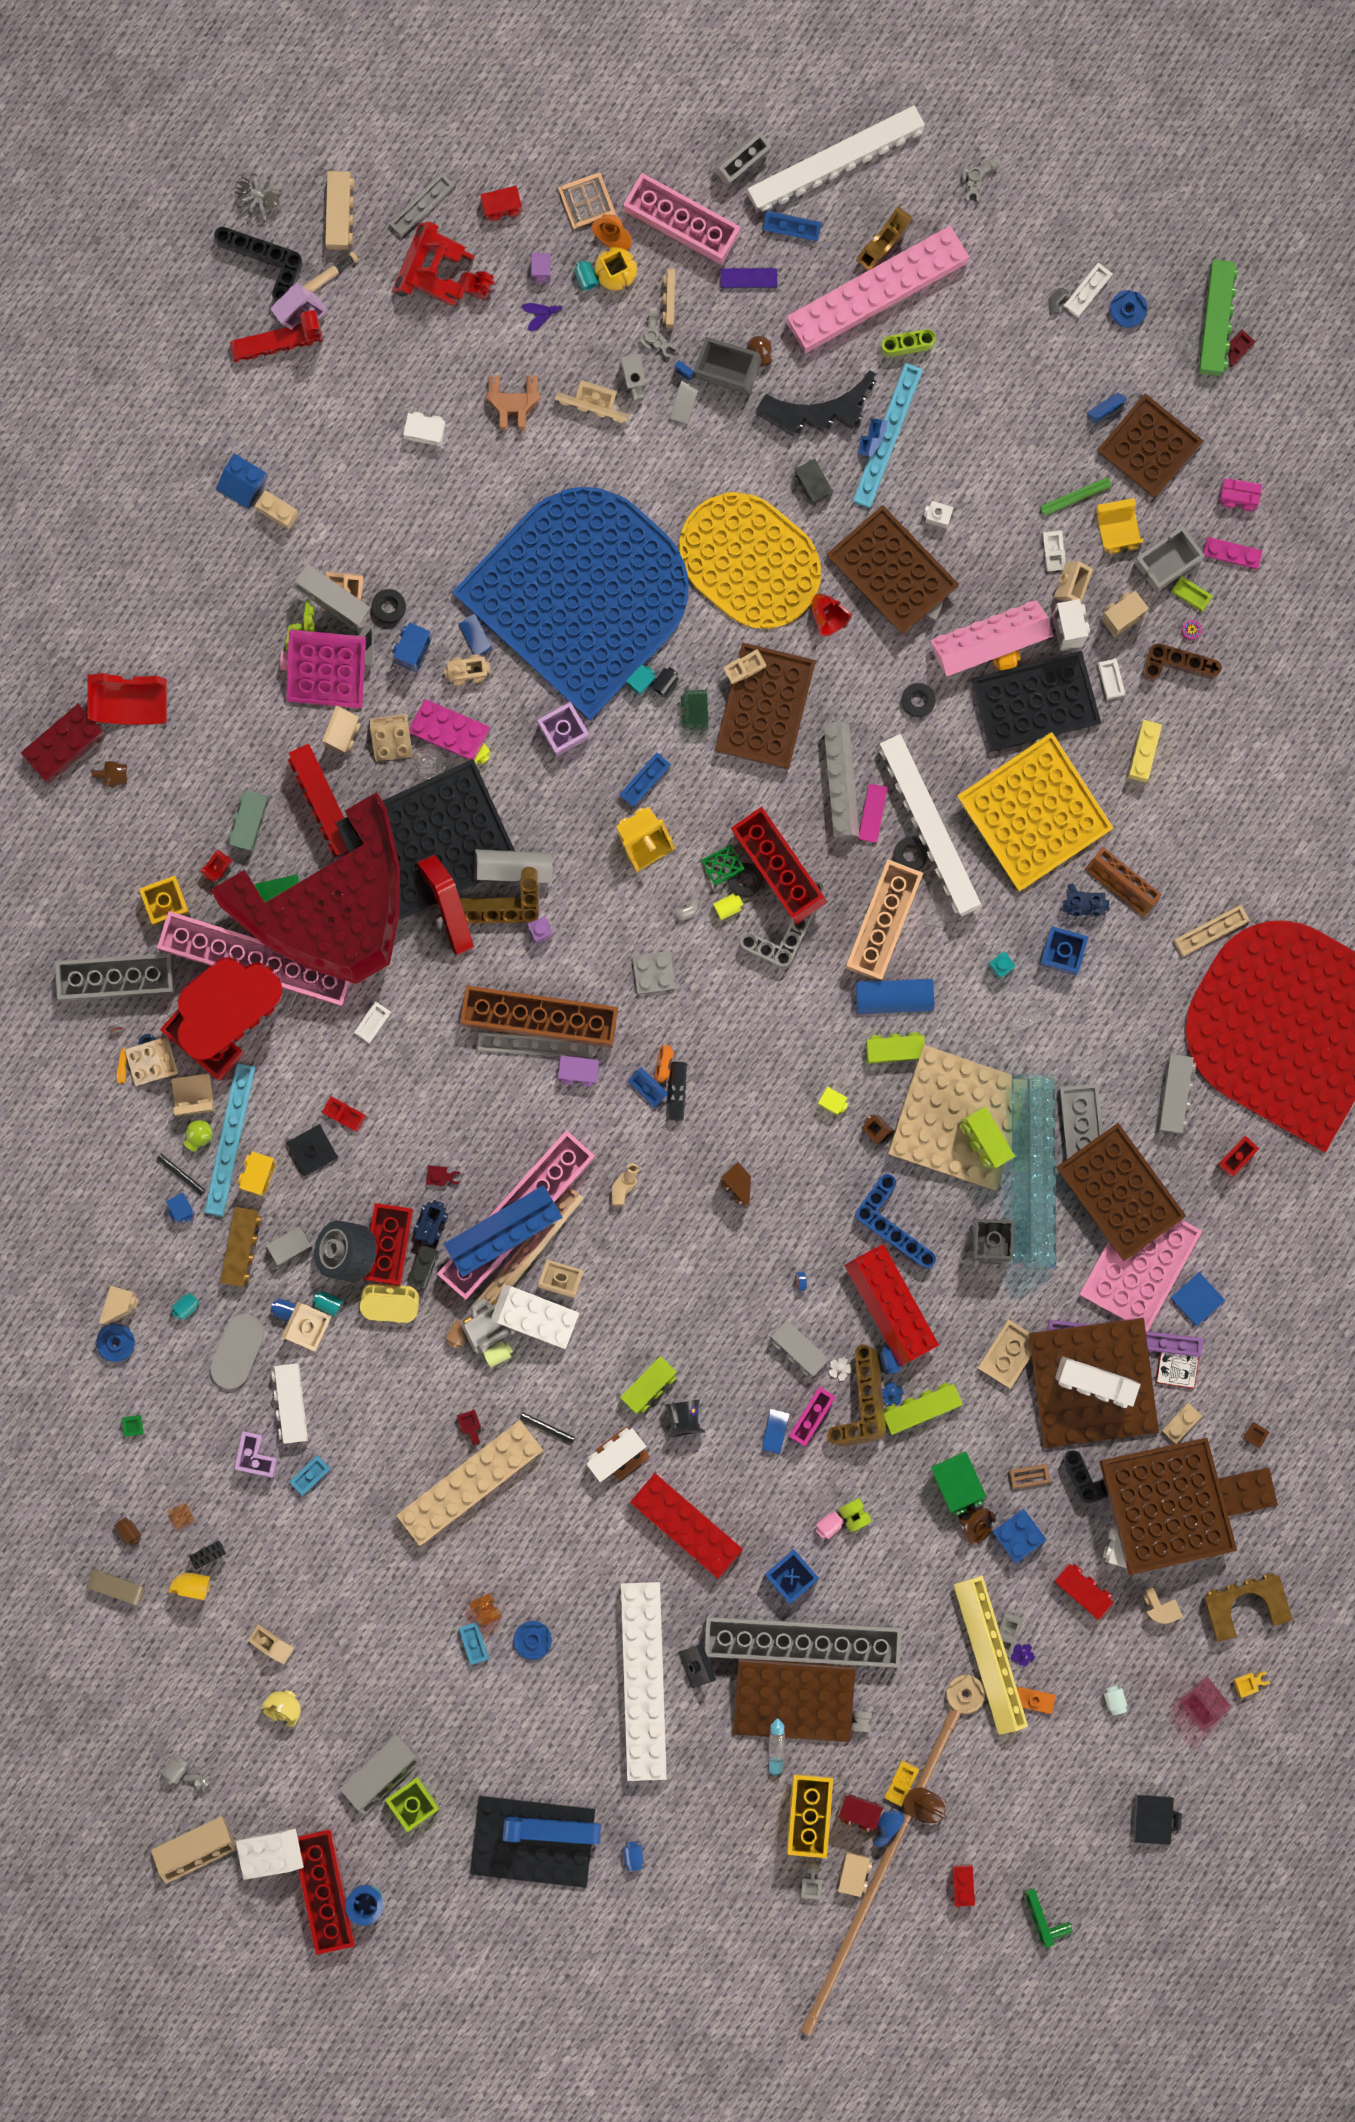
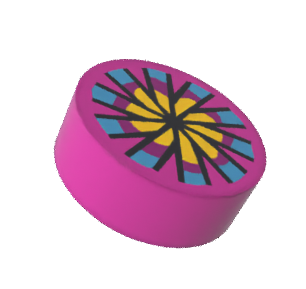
[1182,620,1201,640]

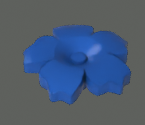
[882,1382,904,1405]

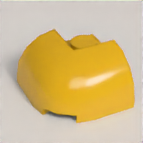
[168,1572,211,1600]

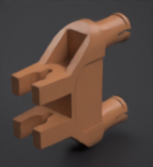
[486,375,541,430]

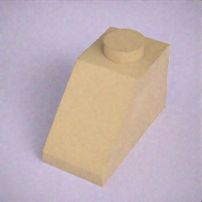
[248,1624,294,1664]

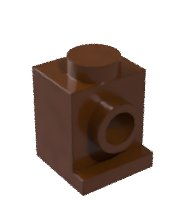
[861,1114,895,1145]

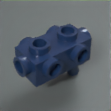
[1063,883,1109,917]
[413,1200,449,1247]

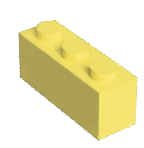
[1128,720,1162,783]

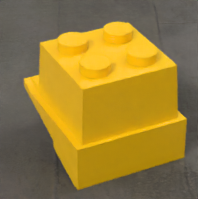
[616,807,676,872]

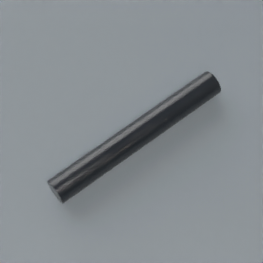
[156,1153,206,1195]
[519,1412,575,1444]

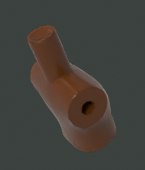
[92,761,127,787]

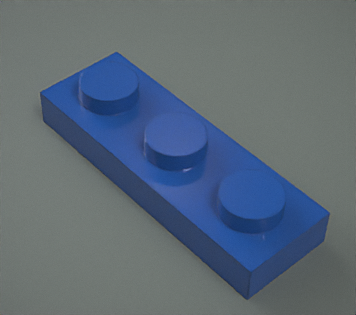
[763,210,822,241]
[619,752,671,808]

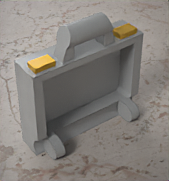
[459,1298,516,1354]

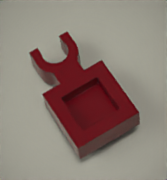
[426,1165,461,1187]

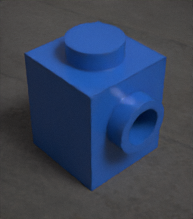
[166,1192,196,1224]

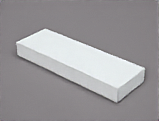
[1063,263,1113,318]

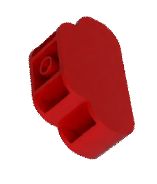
[178,957,282,1059]

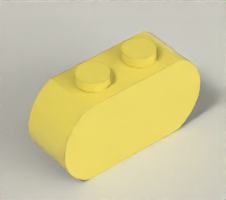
[360,1284,420,1323]

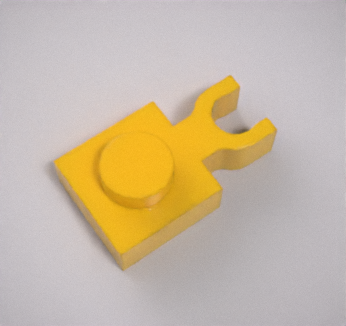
[1233,1671,1270,1698]

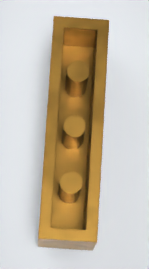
[220,1207,262,1288]

